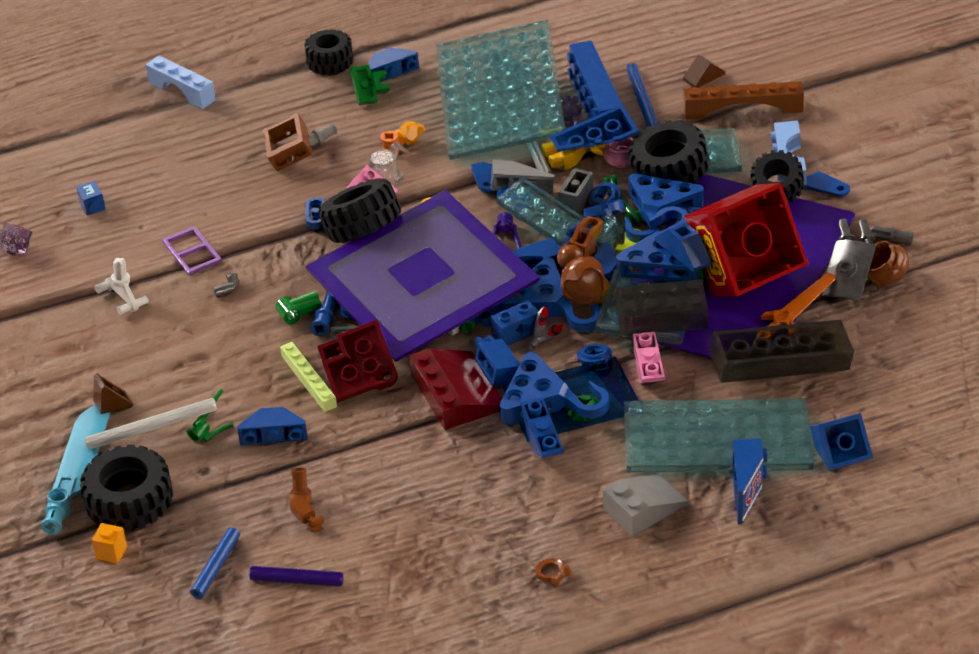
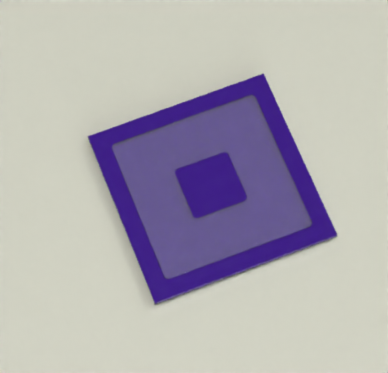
[305,190,540,362]

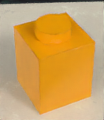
[91,523,127,564]

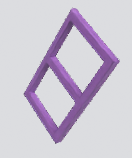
[162,226,222,275]

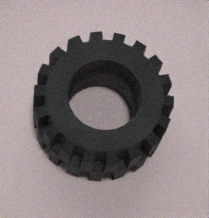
[304,29,353,75]
[750,150,804,205]

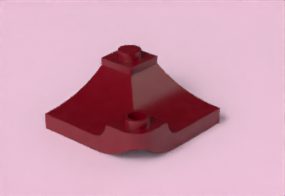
[317,320,398,403]

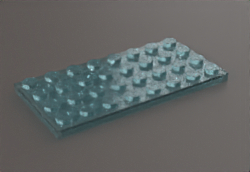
[624,398,814,473]

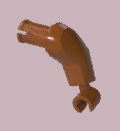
[289,467,324,532]

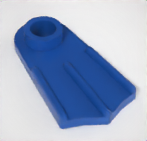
[471,162,494,193]
[804,171,850,198]

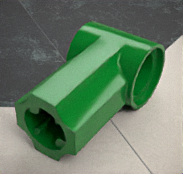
[275,291,321,324]

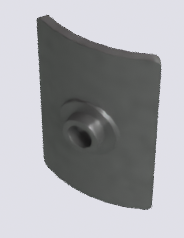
[820,240,876,302]

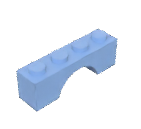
[146,56,216,109]
[771,121,807,185]

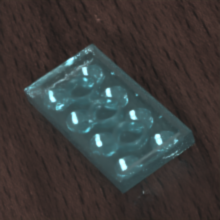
[496,177,585,246]

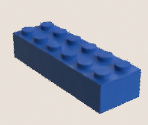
[567,40,622,119]

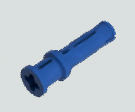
[310,291,337,337]

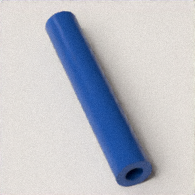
[190,527,240,599]

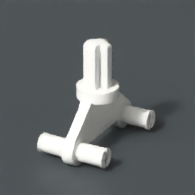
[95,258,149,315]

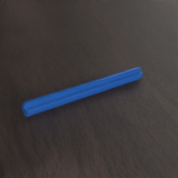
[627,63,658,127]

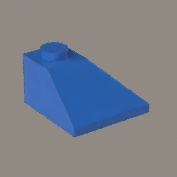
[809,413,873,470]

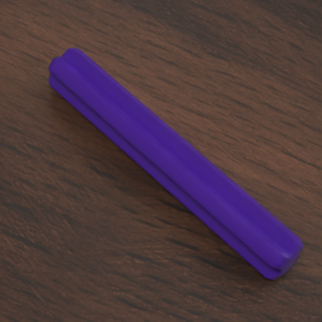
[249,566,344,586]

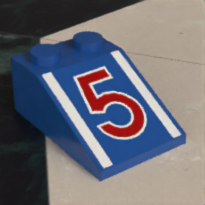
[732,439,767,524]

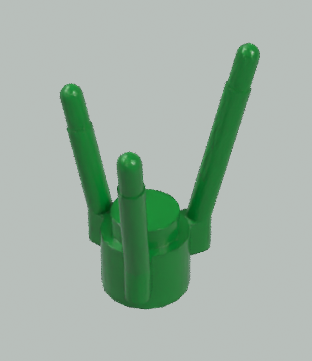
[186,389,233,443]

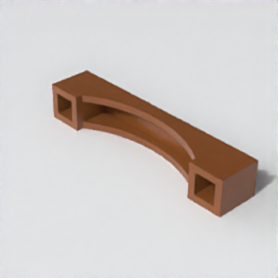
[684,81,804,120]

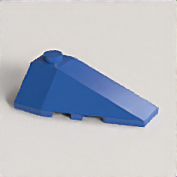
[550,104,639,152]

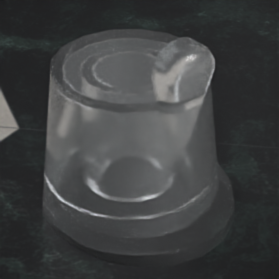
[370,143,404,186]

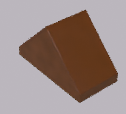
[683,54,725,88]
[93,374,134,414]

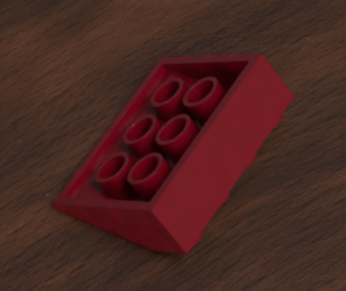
[409,349,502,430]

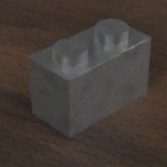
[558,168,594,216]

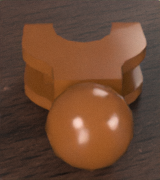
[557,216,603,269]

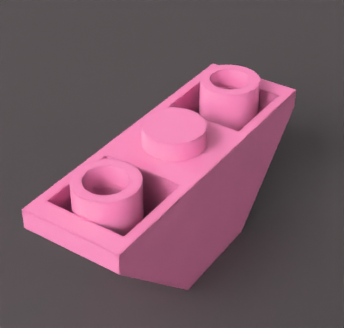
[633,332,665,383]

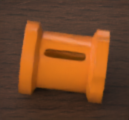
[380,131,399,157]

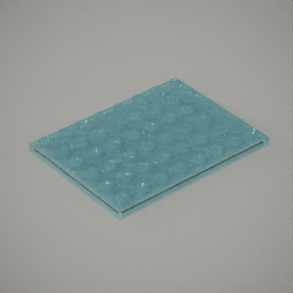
[436,20,566,160]

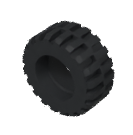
[629,120,710,190]
[318,178,401,243]
[80,445,173,532]

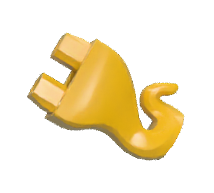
[542,141,606,171]

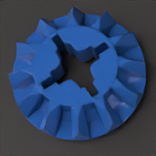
[589,182,621,206]
[577,344,612,367]

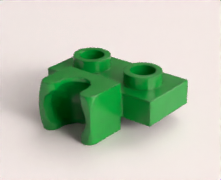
[350,65,390,106]

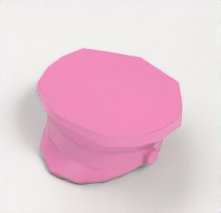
[603,137,633,169]

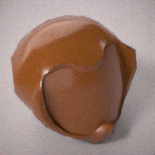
[868,241,909,288]
[560,256,606,306]

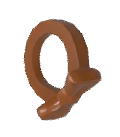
[535,558,571,587]

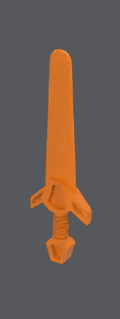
[755,273,836,345]

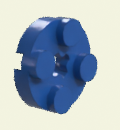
[583,199,626,219]

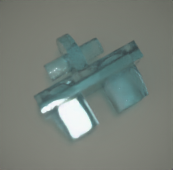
[596,216,625,247]

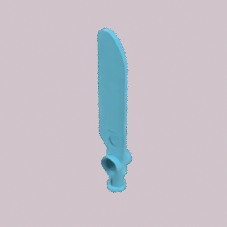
[41,405,111,535]

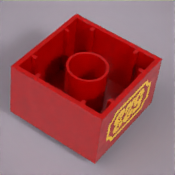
[684,183,809,297]

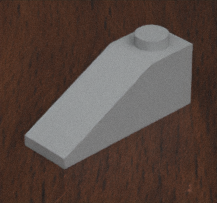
[491,160,554,194]

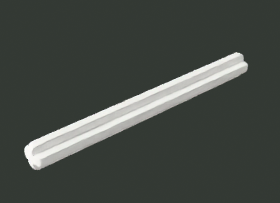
[85,398,217,450]

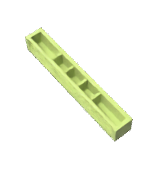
[280,342,337,412]

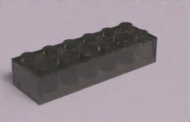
[709,320,854,383]

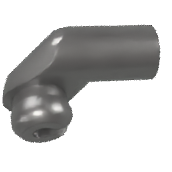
[213,272,240,297]

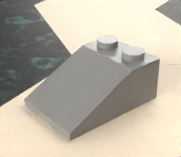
[603,474,689,537]

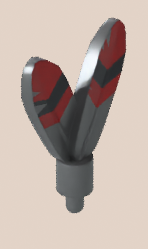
[527,307,563,352]

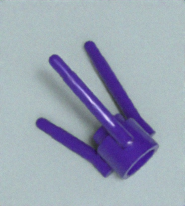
[493,211,521,249]

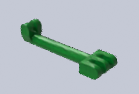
[603,174,646,227]

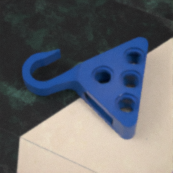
[625,174,704,243]
[616,206,698,283]
[500,258,602,332]
[500,352,610,426]

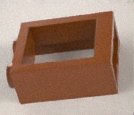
[263,113,312,171]

